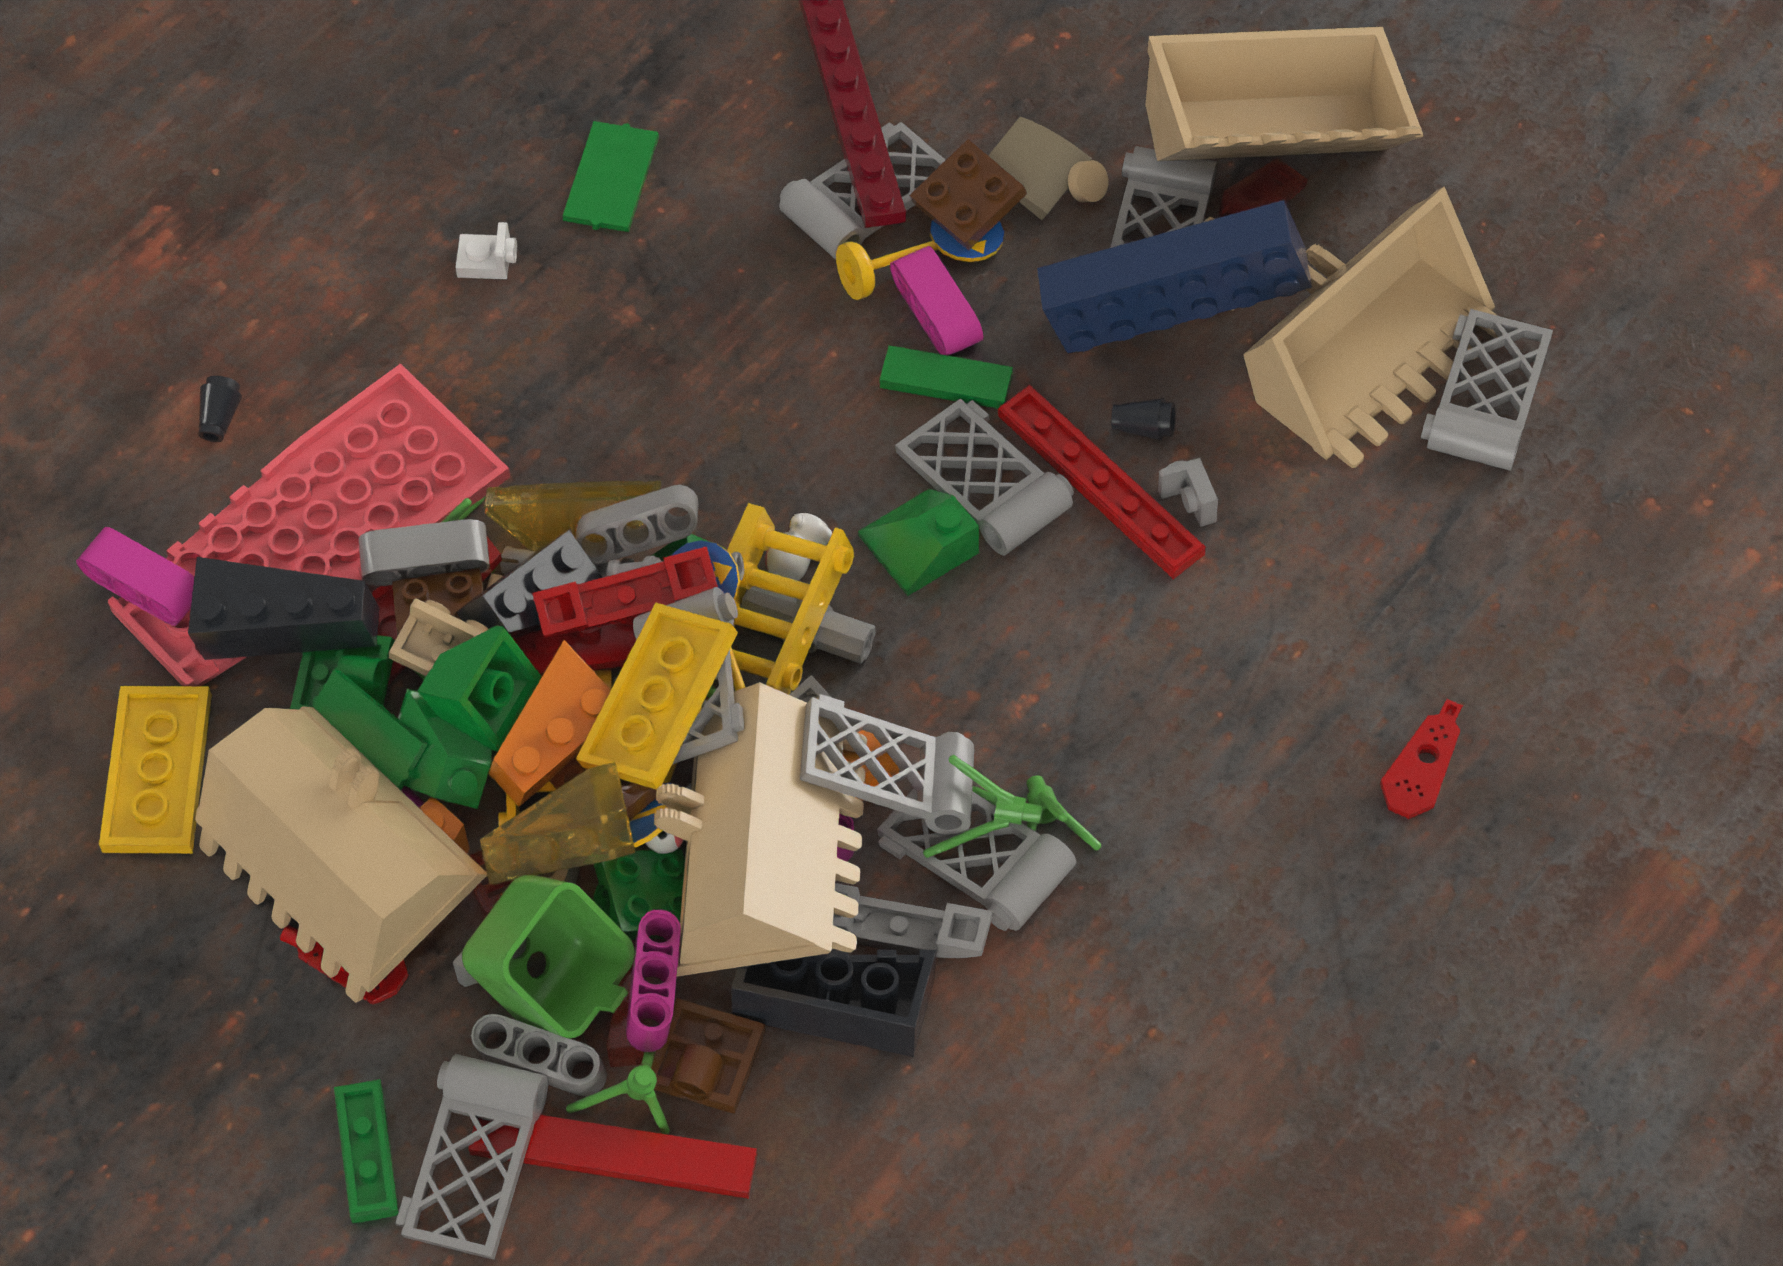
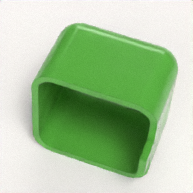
[462,875,635,1038]

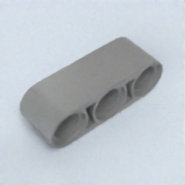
[575,485,699,565]
[358,519,490,586]
[471,1014,607,1097]

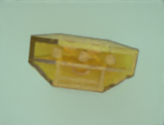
[484,481,662,551]

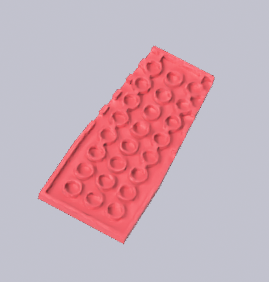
[108,363,510,686]

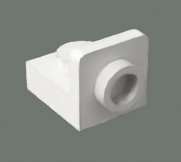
[456,222,517,279]

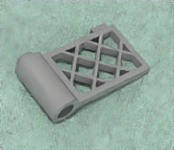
[779,122,945,259]
[1110,146,1218,248]
[1421,309,1553,471]
[895,399,1074,556]
[633,587,744,765]
[800,694,975,835]
[877,789,1077,931]
[395,1054,548,1260]

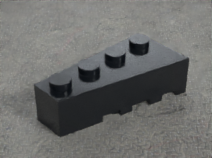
[188,557,380,660]
[731,949,936,1057]

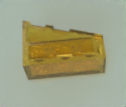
[480,762,636,884]

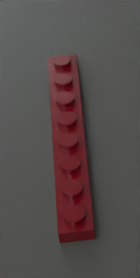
[799,0,906,228]

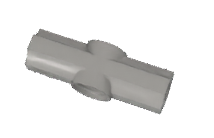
[741,586,876,664]

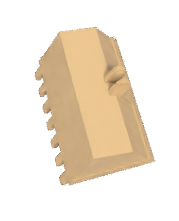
[1146,27,1423,161]
[1243,186,1498,468]
[654,682,867,976]
[195,706,488,1003]

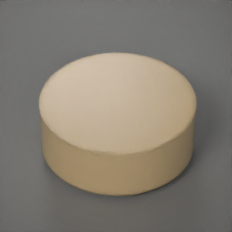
[1068,160,1108,202]

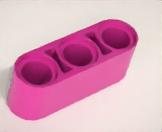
[890,246,984,356]
[76,527,194,626]
[626,909,681,1052]

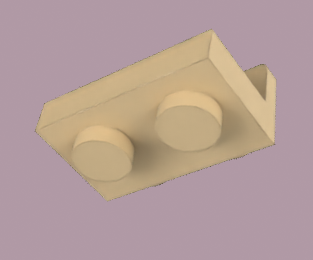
[389,599,489,676]

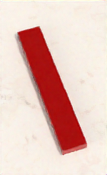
[998,385,1206,580]
[468,1115,758,1199]

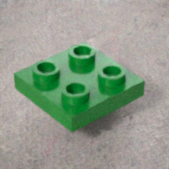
[290,635,395,710]
[593,849,685,940]

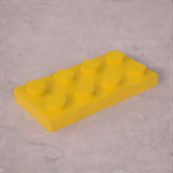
[576,603,738,790]
[99,686,212,854]

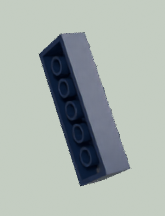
[1037,200,1312,354]

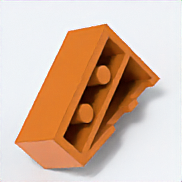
[489,640,611,807]

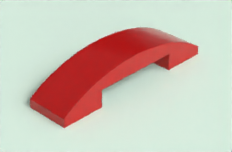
[532,546,718,637]

